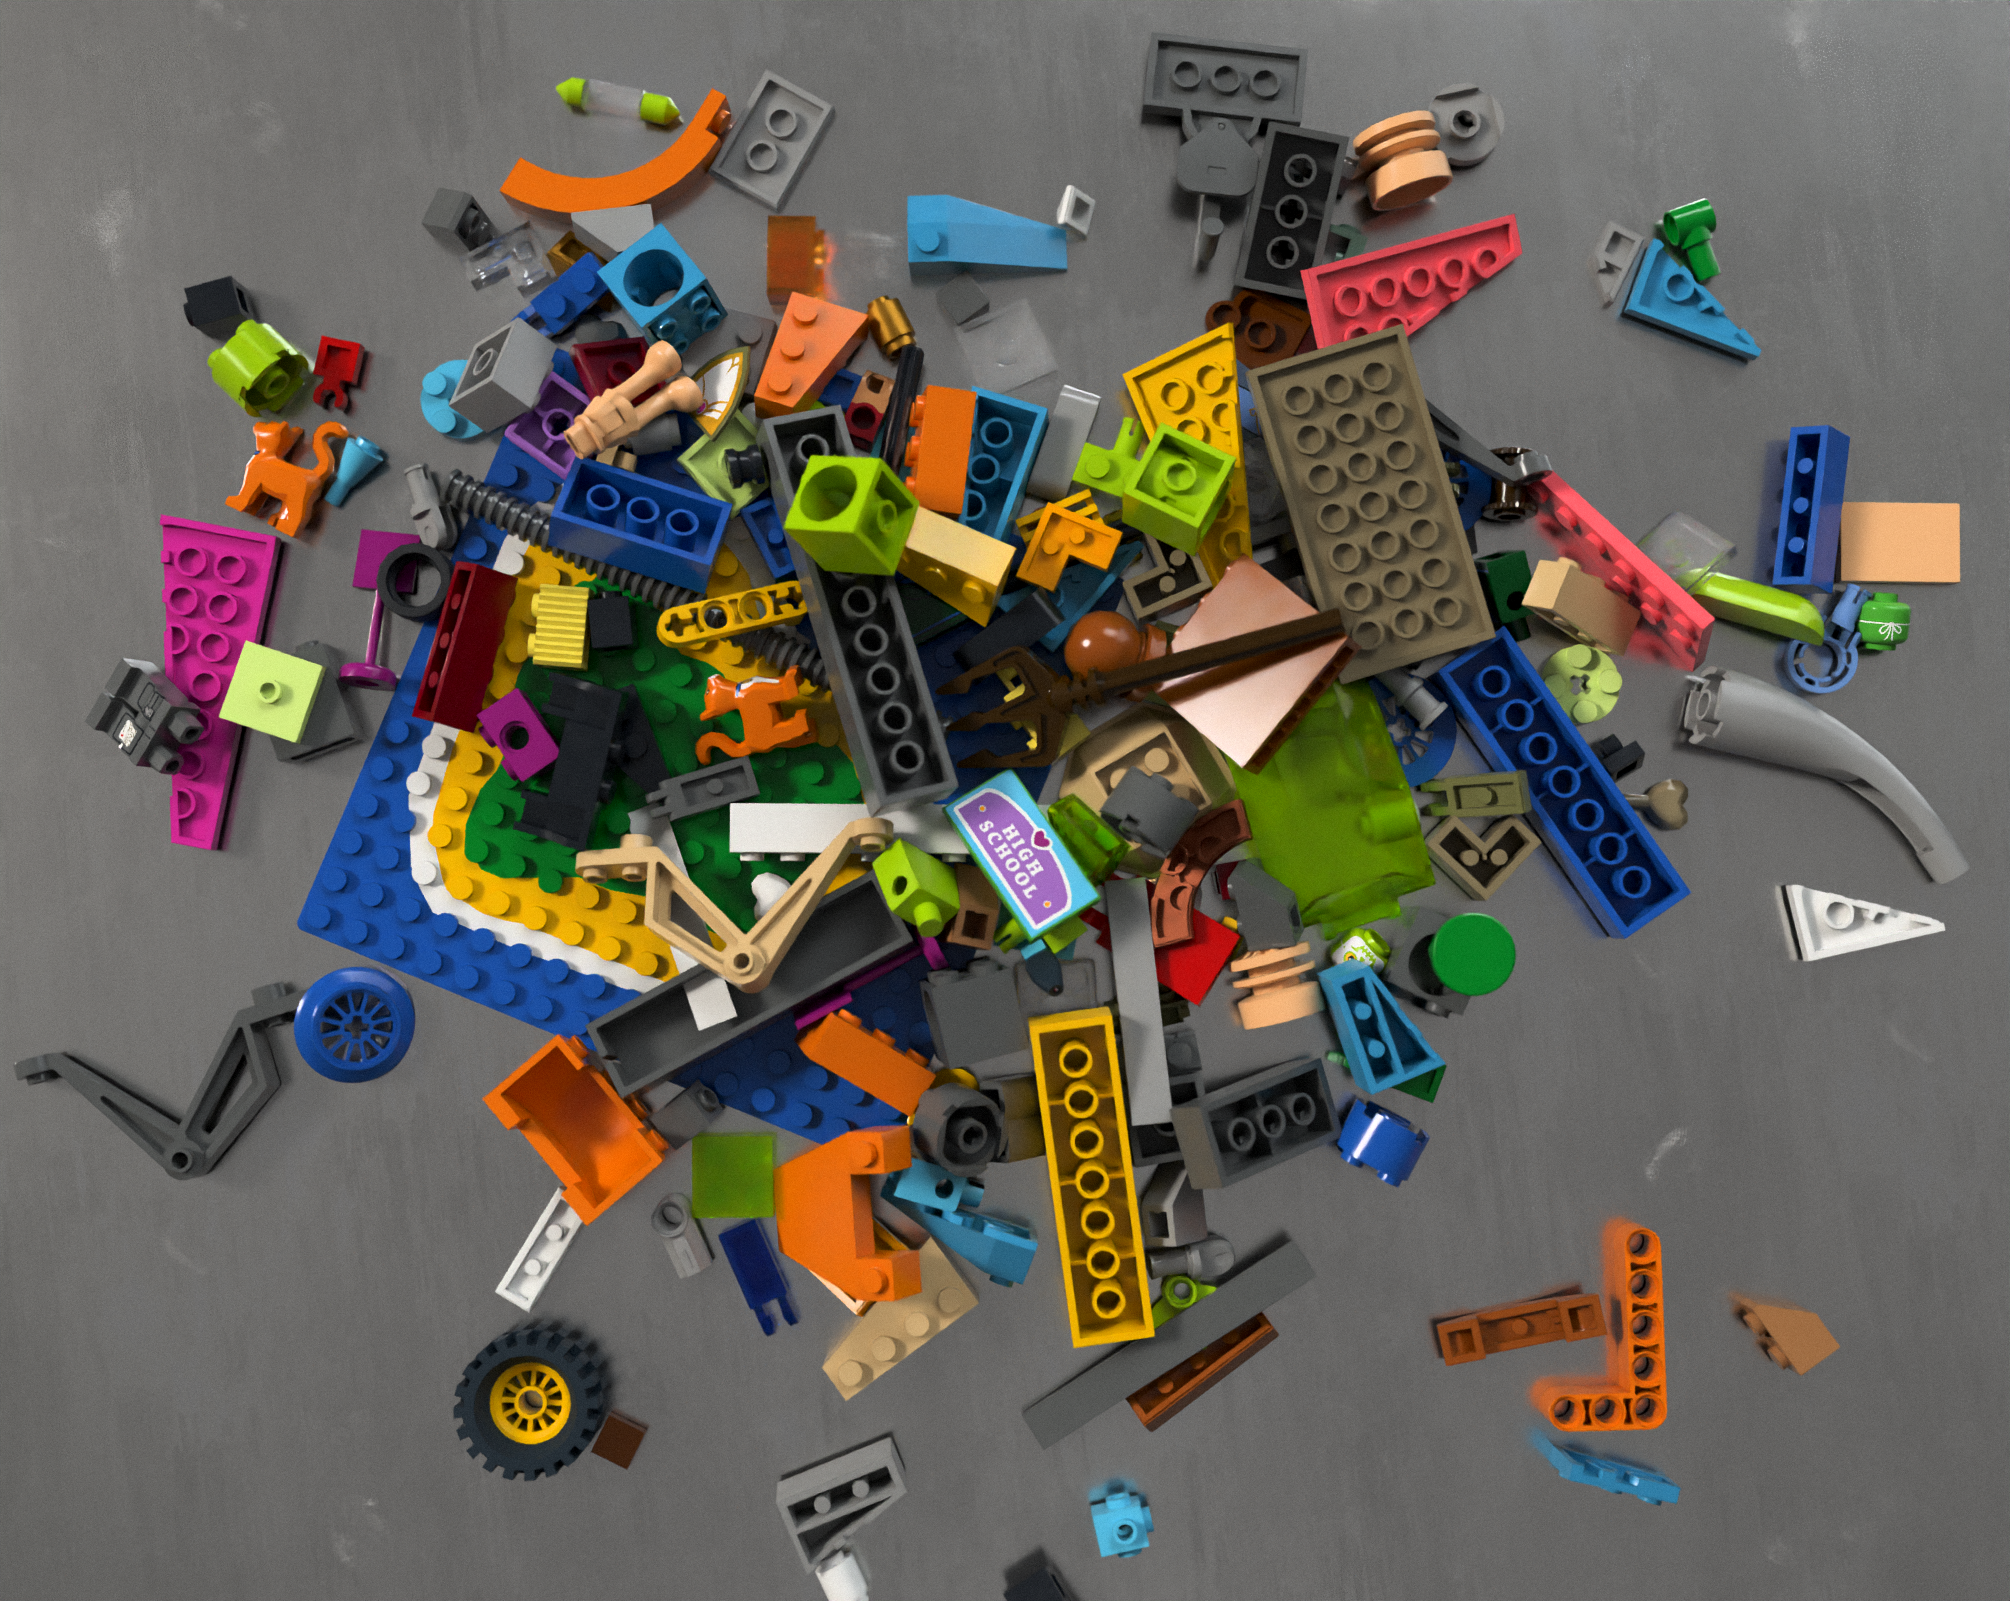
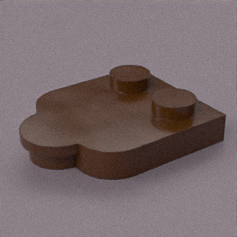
[1205,289,1312,370]

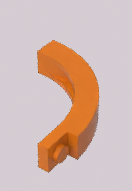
[499,88,731,224]

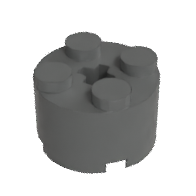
[1099,766,1199,860]
[913,1082,1009,1177]

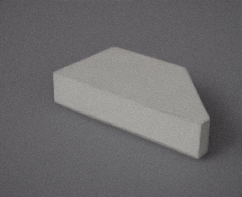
[1590,221,1645,306]

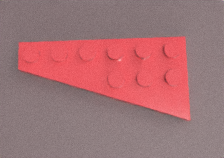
[1300,214,1522,349]
[1526,470,1715,672]

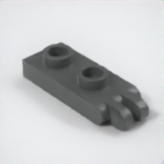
[645,756,760,822]

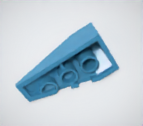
[880,1183,1038,1287]

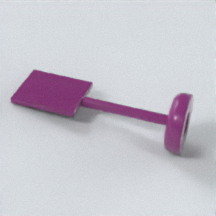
[338,529,421,691]
[793,924,949,1030]

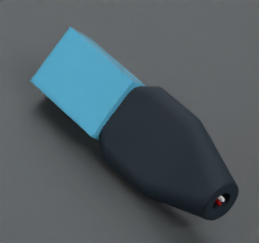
[1017,938,1064,997]

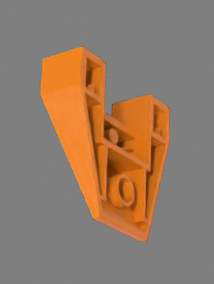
[773,1125,922,1301]

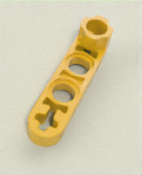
[657,581,808,648]

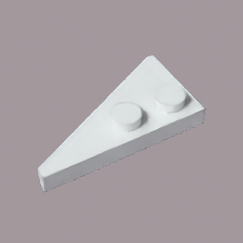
[1786,885,1945,961]

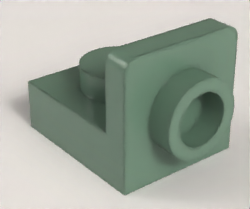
[1326,224,1368,262]

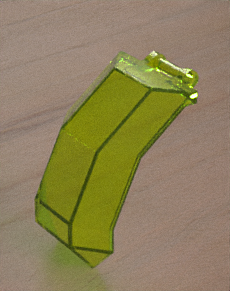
[1223,677,1436,942]

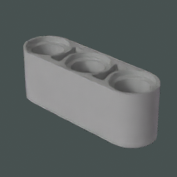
[1026,384,1102,502]

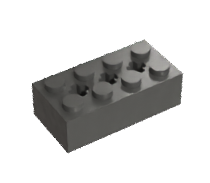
[1234,121,1350,300]
[1169,1058,1342,1189]

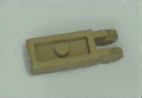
[1420,770,1532,818]

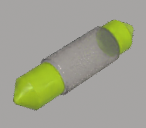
[556,77,680,125]

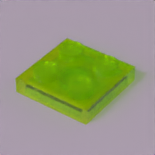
[692,1134,775,1218]

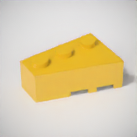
[896,506,1016,628]

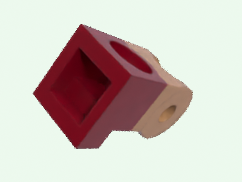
[844,370,895,454]

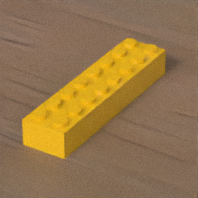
[1028,1006,1155,1348]

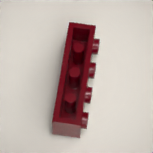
[412,561,518,733]

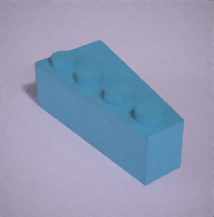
[959,386,1049,544]

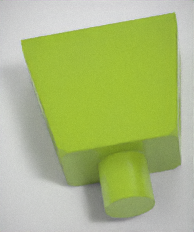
[872,838,960,937]

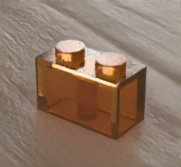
[767,216,826,305]

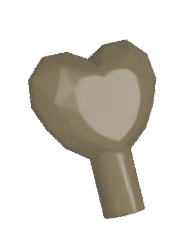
[1623,779,1688,830]

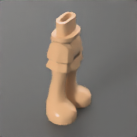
[564,340,703,460]

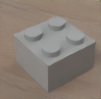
[448,317,557,433]

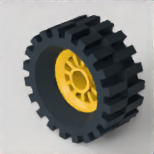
[453,1324,608,1481]

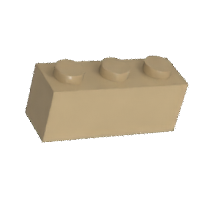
[1522,557,1642,656]

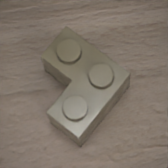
[1122,532,1213,626]
[1418,814,1542,901]

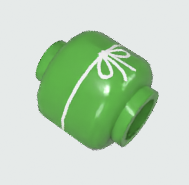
[1853,592,1911,651]

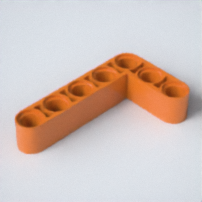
[1539,1222,1667,1432]

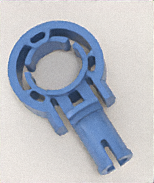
[1784,583,1872,694]

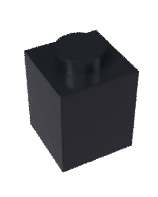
[183,276,253,337]
[587,591,639,653]

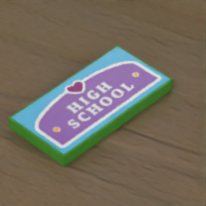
[942,767,1101,944]

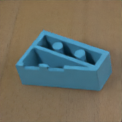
[1316,959,1446,1095]

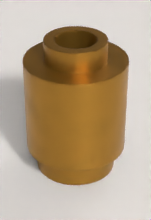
[865,295,917,358]

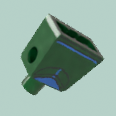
[1473,550,1535,642]
[896,575,973,650]

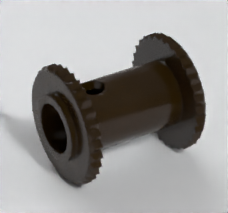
[1481,447,1539,521]

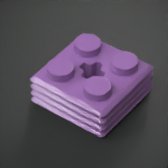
[504,371,595,480]

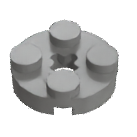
[1427,83,1504,166]

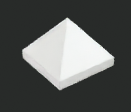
[1057,185,1095,238]

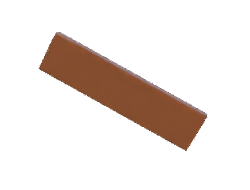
[1125,1311,1279,1432]

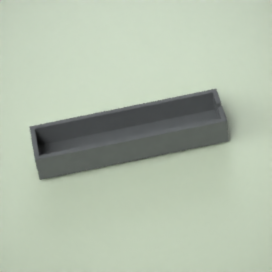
[585,869,917,1100]

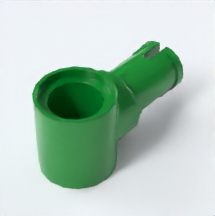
[1663,198,1721,283]

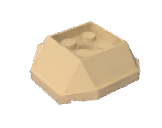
[1058,702,1238,879]

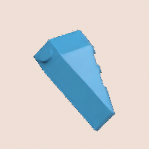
[907,195,1067,276]

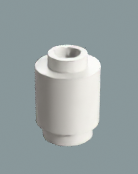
[815,1548,869,1601]

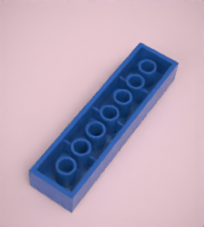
[1429,626,1691,939]

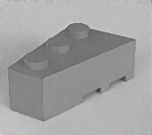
[776,1437,907,1575]

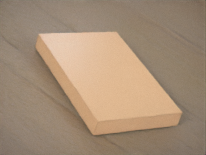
[1836,502,1960,584]

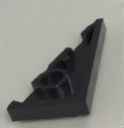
[564,683,672,806]

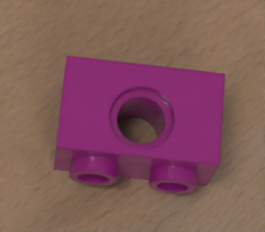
[476,688,561,784]

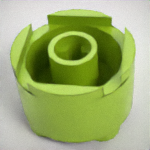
[207,319,309,417]

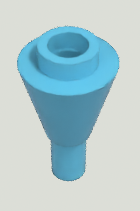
[324,435,383,507]

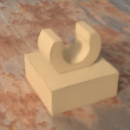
[596,445,638,473]

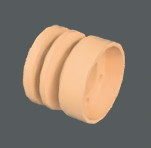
[1352,111,1453,211]
[1227,941,1327,1030]

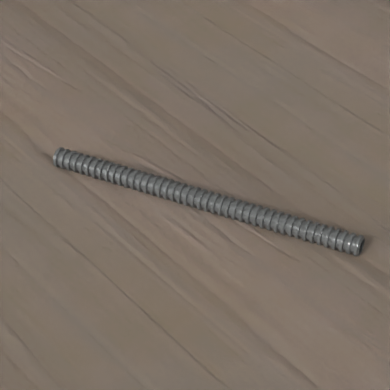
[440,469,954,741]

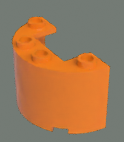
[483,1034,668,1226]

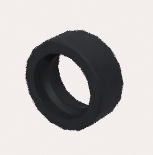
[376,543,455,623]

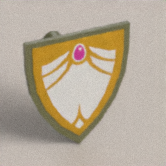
[687,346,751,443]

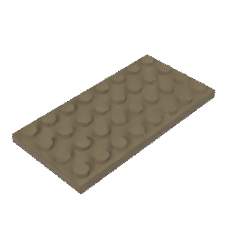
[1245,324,1496,685]

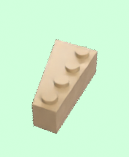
[822,1233,979,1401]

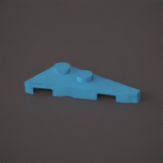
[1624,238,1761,361]
[997,541,1144,654]

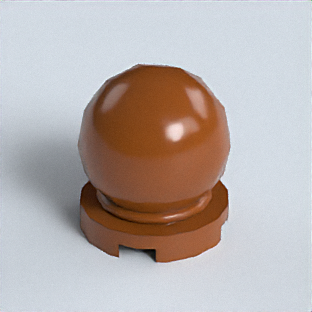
[1063,610,1167,703]

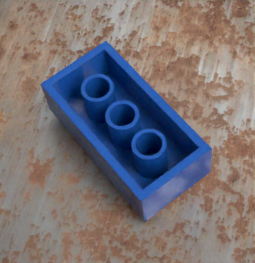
[548,456,733,594]

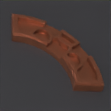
[1150,798,1253,949]

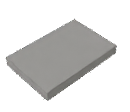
[708,69,836,212]

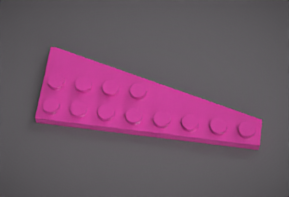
[160,514,282,851]

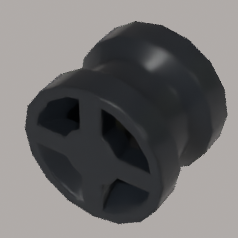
[724,444,765,490]

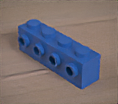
[1772,425,1850,594]

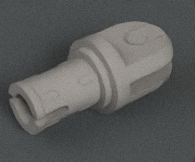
[403,463,458,551]
[1146,1235,1236,1280]

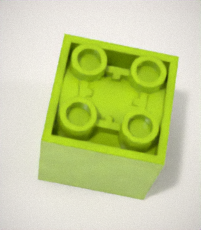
[1122,422,1236,557]
[783,455,920,576]

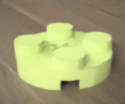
[1539,644,1622,725]

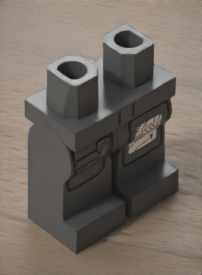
[85,658,204,775]

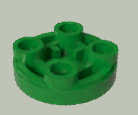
[1428,913,1516,996]

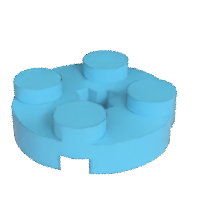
[420,360,487,441]

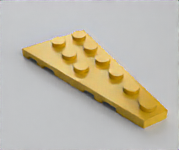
[1122,323,1253,591]

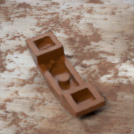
[1437,1293,1608,1366]

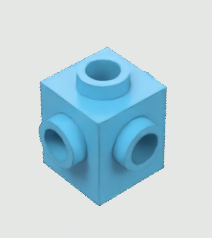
[1091,1493,1154,1558]

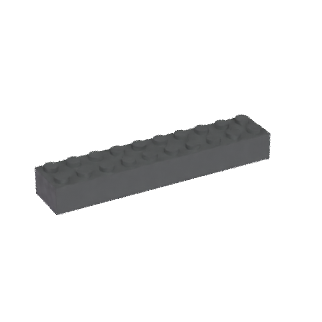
[755,405,959,817]

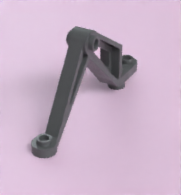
[1250,399,1553,557]
[13,982,329,1180]

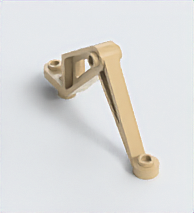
[575,817,894,993]

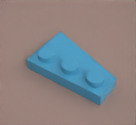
[1548,1444,1681,1506]

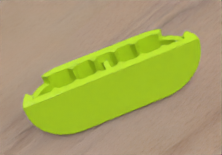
[1674,570,1825,646]

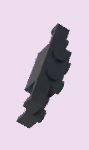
[513,672,630,852]

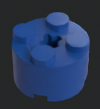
[1335,1097,1430,1187]

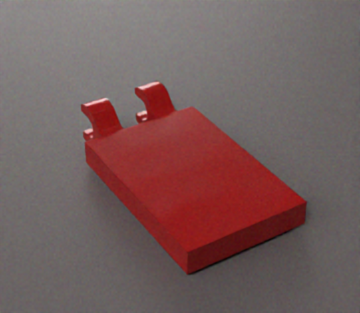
[1078,869,1242,1007]

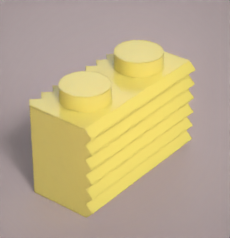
[528,584,595,672]

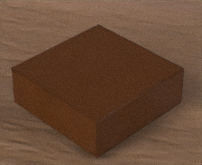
[591,1412,647,1470]

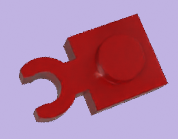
[313,336,365,411]

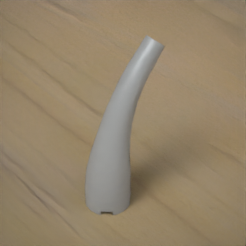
[1685,666,1970,885]

